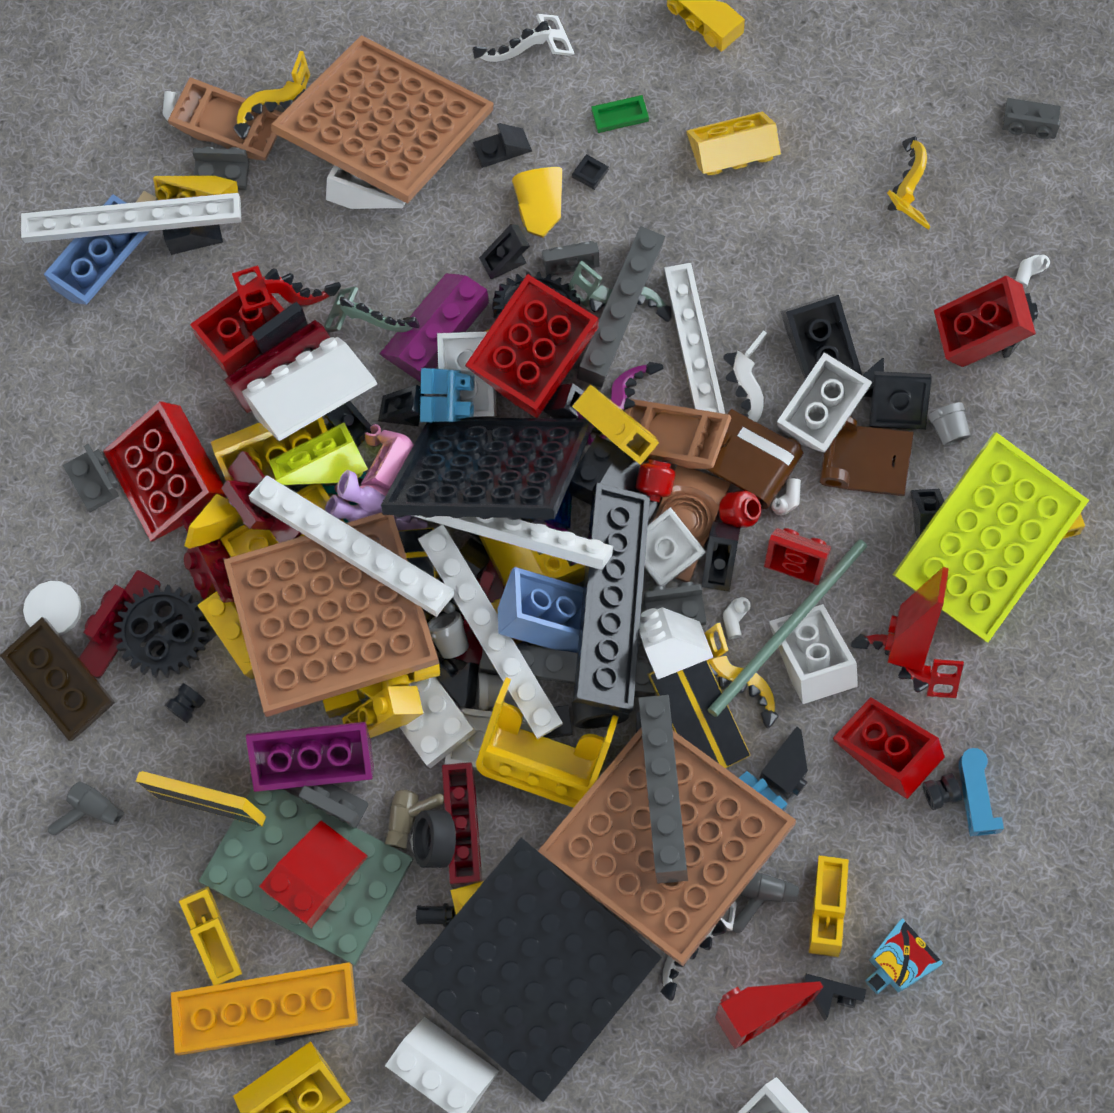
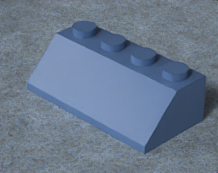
[44,194,149,305]
[497,567,583,653]

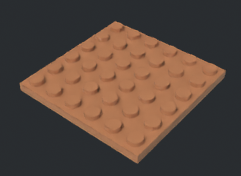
[271,35,494,204]
[224,512,439,717]
[538,728,796,966]

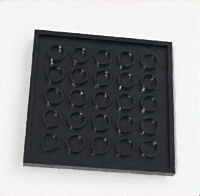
[381,418,592,521]
[401,837,662,1102]

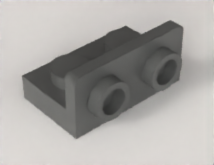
[1002,98,1061,139]
[193,146,250,190]
[542,241,600,276]
[63,444,120,513]
[644,582,707,625]
[299,784,369,829]

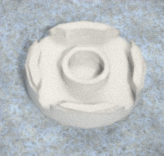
[23,581,81,636]

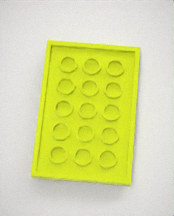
[892,432,1089,643]

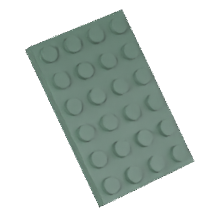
[199,788,414,966]

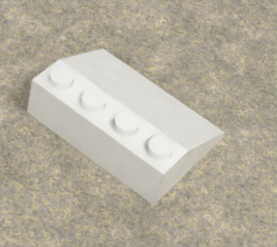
[241,337,377,441]

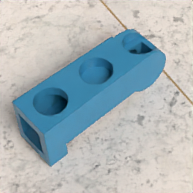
[958,748,1004,837]

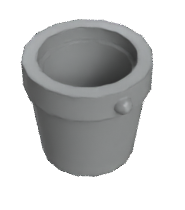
[928,402,971,446]
[427,611,469,659]
[477,672,514,711]

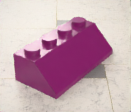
[379,273,489,383]
[246,722,374,792]

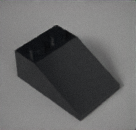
[780,294,862,380]
[569,435,663,523]

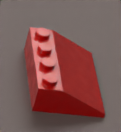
[465,274,598,418]
[103,401,227,542]
[715,982,823,1049]

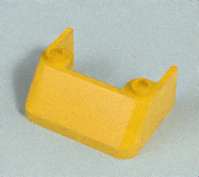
[479,518,585,588]
[476,677,618,808]

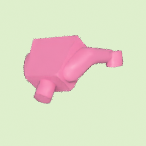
[334,424,414,502]

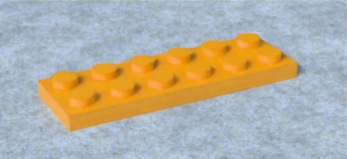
[171,962,358,1056]

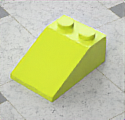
[269,423,368,485]

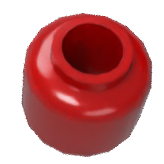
[636,459,676,502]
[719,491,761,528]

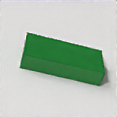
[591,95,649,133]

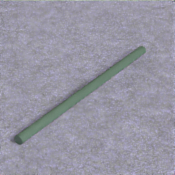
[708,539,867,717]

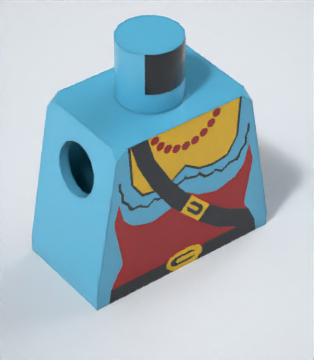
[865,918,943,994]

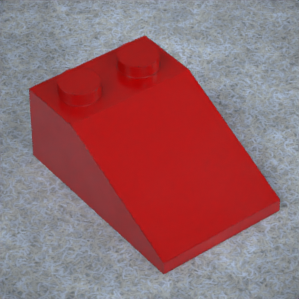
[764,528,831,586]
[884,567,949,671]
[833,697,945,799]
[259,820,368,929]

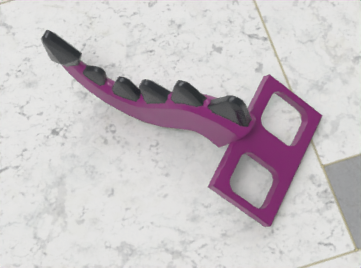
[576,362,664,445]

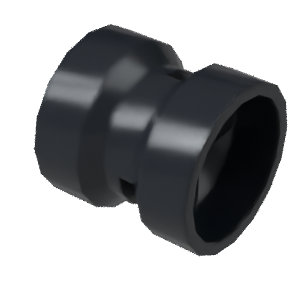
[164,683,206,723]
[922,773,962,810]

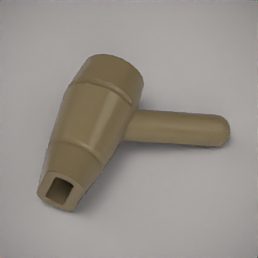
[385,790,444,849]

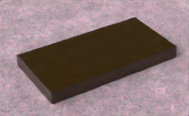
[0,617,115,741]

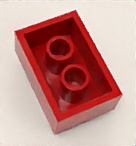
[934,275,1036,367]
[190,276,285,377]

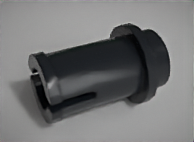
[416,903,455,928]

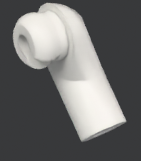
[163,91,178,127]
[1015,255,1050,288]
[771,478,801,516]
[723,597,751,639]

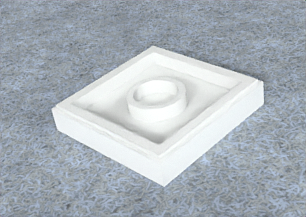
[645,507,707,586]

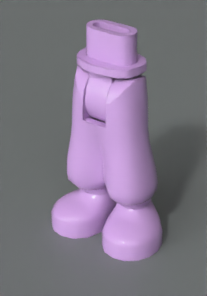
[324,470,428,531]

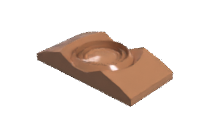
[168,77,282,161]
[625,399,731,469]
[652,465,731,582]

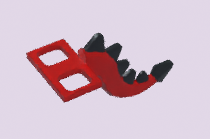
[232,265,341,312]
[851,634,964,698]

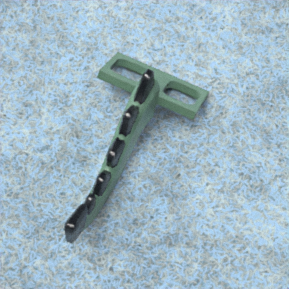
[569,261,671,322]
[324,287,420,333]

